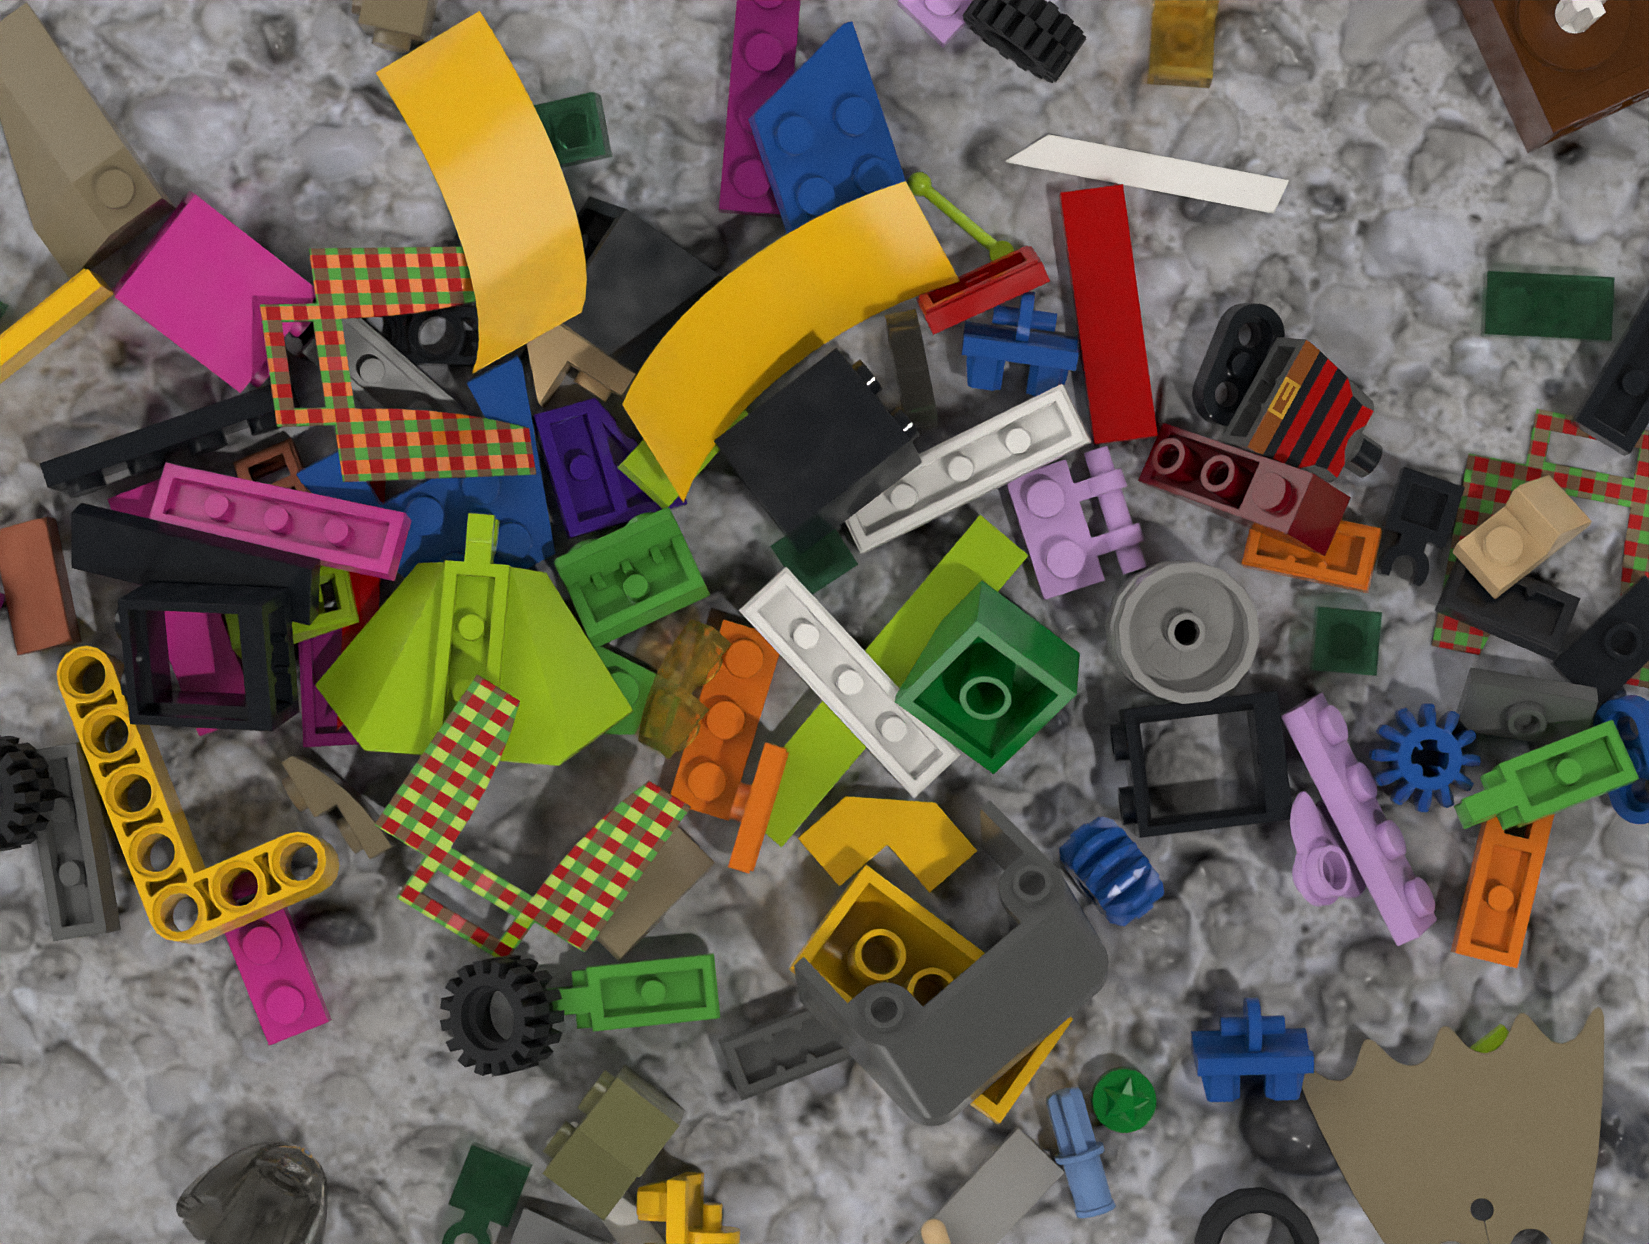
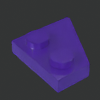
[532,398,688,540]

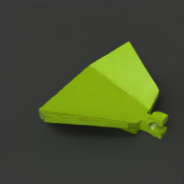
[315,513,634,766]

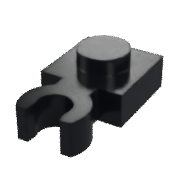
[1377,467,1465,587]

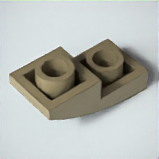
[281,755,400,859]
[596,826,715,961]

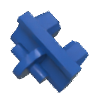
[962,291,1079,397]
[1191,997,1314,1102]

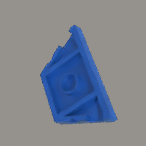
[748,21,906,234]

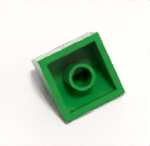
[895,580,1080,774]

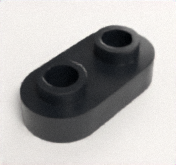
[1192,303,1285,426]

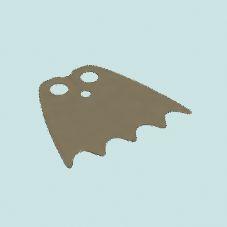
[1302,1007,1604,1244]

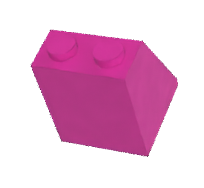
[112,190,316,393]

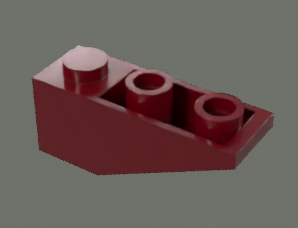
[1138,423,1351,556]

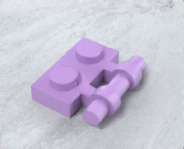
[1006,446,1147,601]

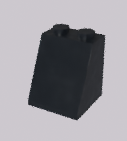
[560,196,723,376]

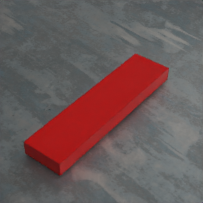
[1059,184,1158,446]

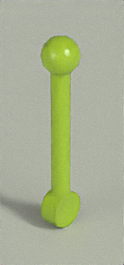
[907,172,1014,262]

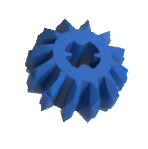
[1369,703,1481,812]
[1059,816,1164,926]

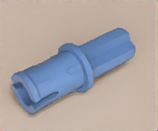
[1046,1087,1116,1218]

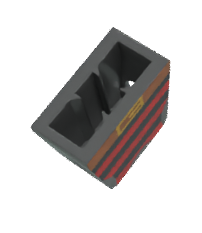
[1220,337,1383,483]

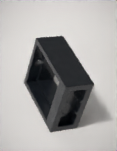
[115,582,300,732]
[1110,691,1292,838]

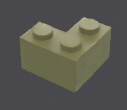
[542,1064,685,1221]

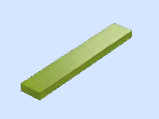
[752,515,1029,848]

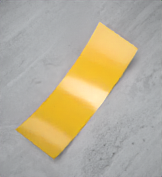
[376,11,587,374]
[622,181,960,502]

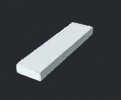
[845,384,1092,554]
[739,567,961,798]

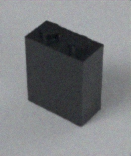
[714,348,922,555]

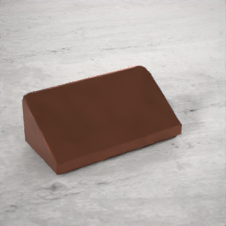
[0,517,82,656]

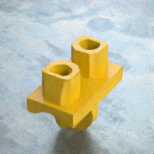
[636,1172,740,1244]

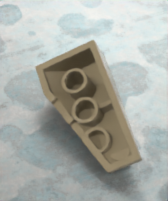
[0,2,176,279]

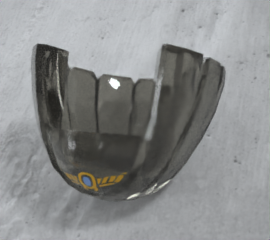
[176,1141,328,1244]

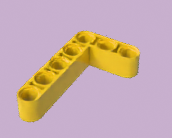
[56,646,340,945]

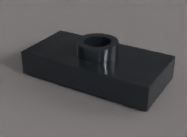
[1434,558,1581,661]
[1550,575,1649,710]

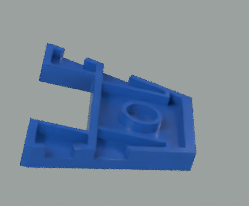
[296,355,555,578]

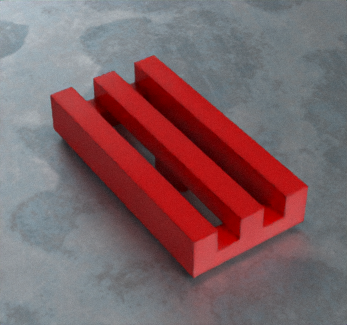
[916,245,1050,335]

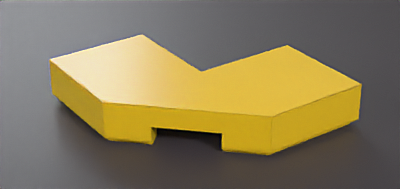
[798,796,977,893]

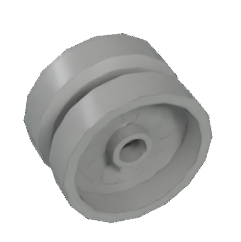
[1105,560,1260,704]

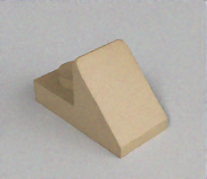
[526,325,636,408]
[1452,475,1592,599]

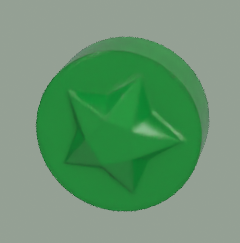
[1091,1067,1156,1133]

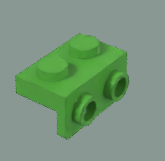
[554,508,710,649]

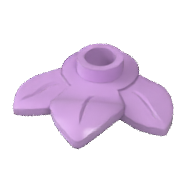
[1290,792,1366,907]

